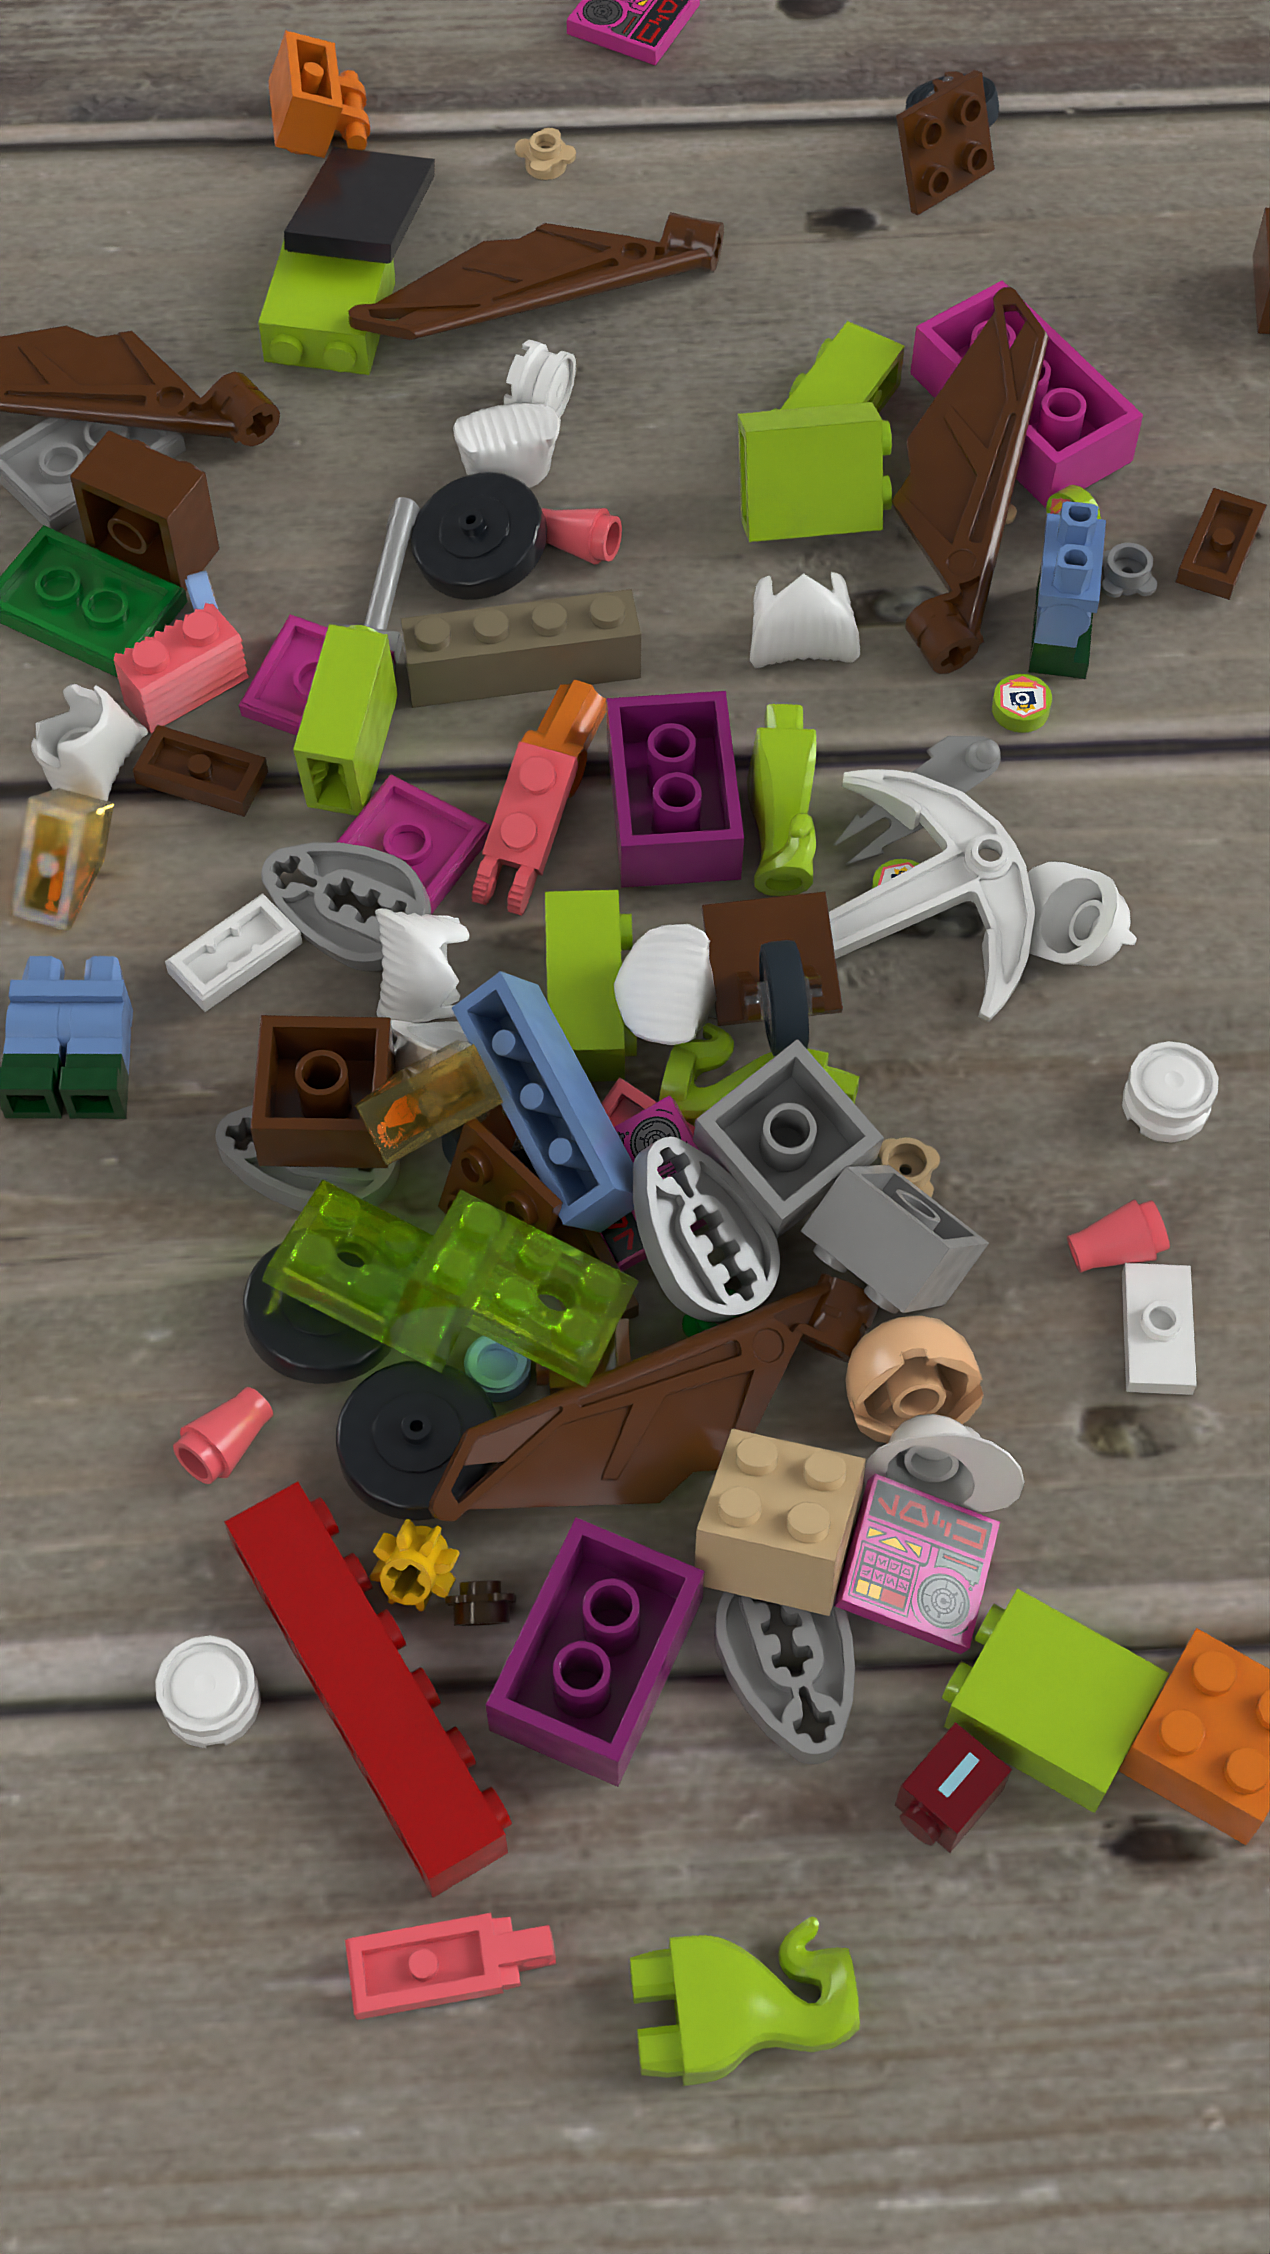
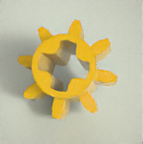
[369,1519,460,1611]

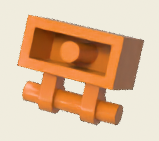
[268,30,371,158]

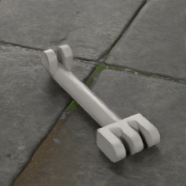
[344,497,421,673]

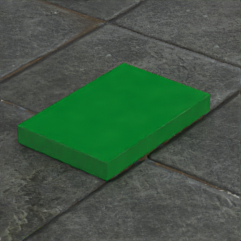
[0,525,188,678]

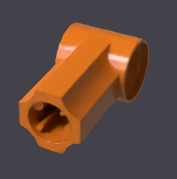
[521,680,607,798]

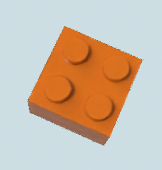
[1118,1628,1270,1845]

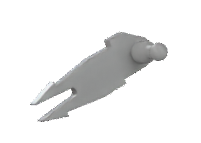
[834,736,1001,864]

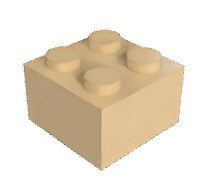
[695,1429,866,1616]

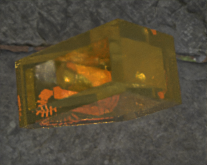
[10,788,114,931]
[355,1040,503,1165]

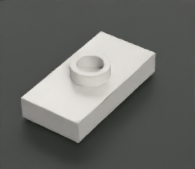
[165,893,303,1012]
[1122,1263,1197,1395]

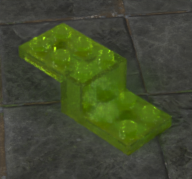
[262,1179,639,1387]

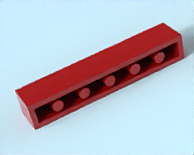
[224,1481,512,1898]

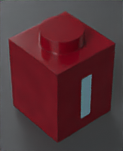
[895,1722,1012,1853]

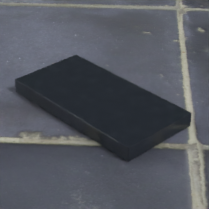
[284,147,435,264]

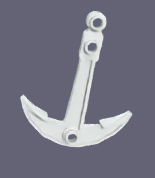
[709,769,1035,1022]

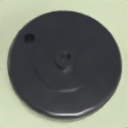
[411,472,547,600]
[243,1233,403,1384]
[336,1360,497,1520]

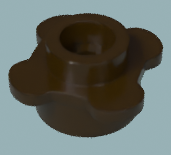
[445,1580,516,1626]

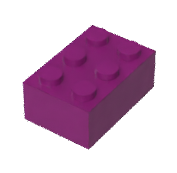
[607,691,744,888]
[486,1517,705,1787]

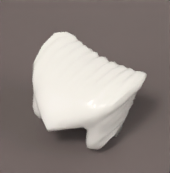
[453,403,561,488]
[750,572,860,668]
[31,684,148,811]
[375,909,469,1023]
[614,924,717,1045]

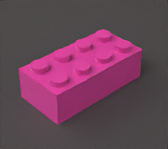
[910,280,1143,508]

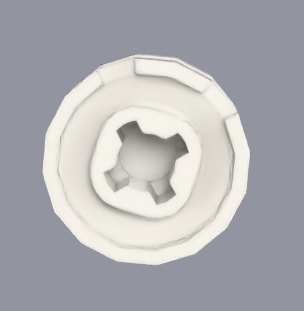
[504,340,576,418]
[1122,1041,1219,1143]
[155,1635,261,1749]

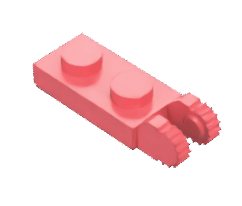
[471,741,579,916]

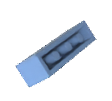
[452,971,634,1232]

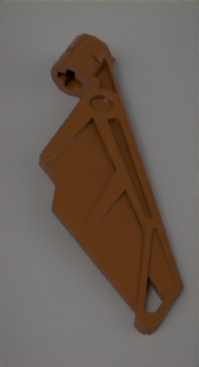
[348,212,724,340]
[892,287,1049,674]
[0,326,280,447]
[429,1274,880,1521]

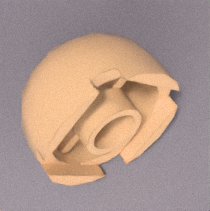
[845,1316,984,1444]

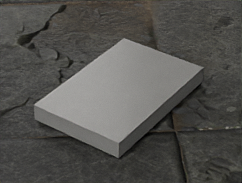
[0,417,186,531]

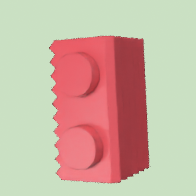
[114,603,249,734]

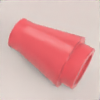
[542,508,622,565]
[1067,1199,1170,1273]
[173,1387,273,1484]

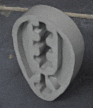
[261,842,431,971]
[215,1105,401,1219]
[633,1137,780,1322]
[714,1592,855,1764]

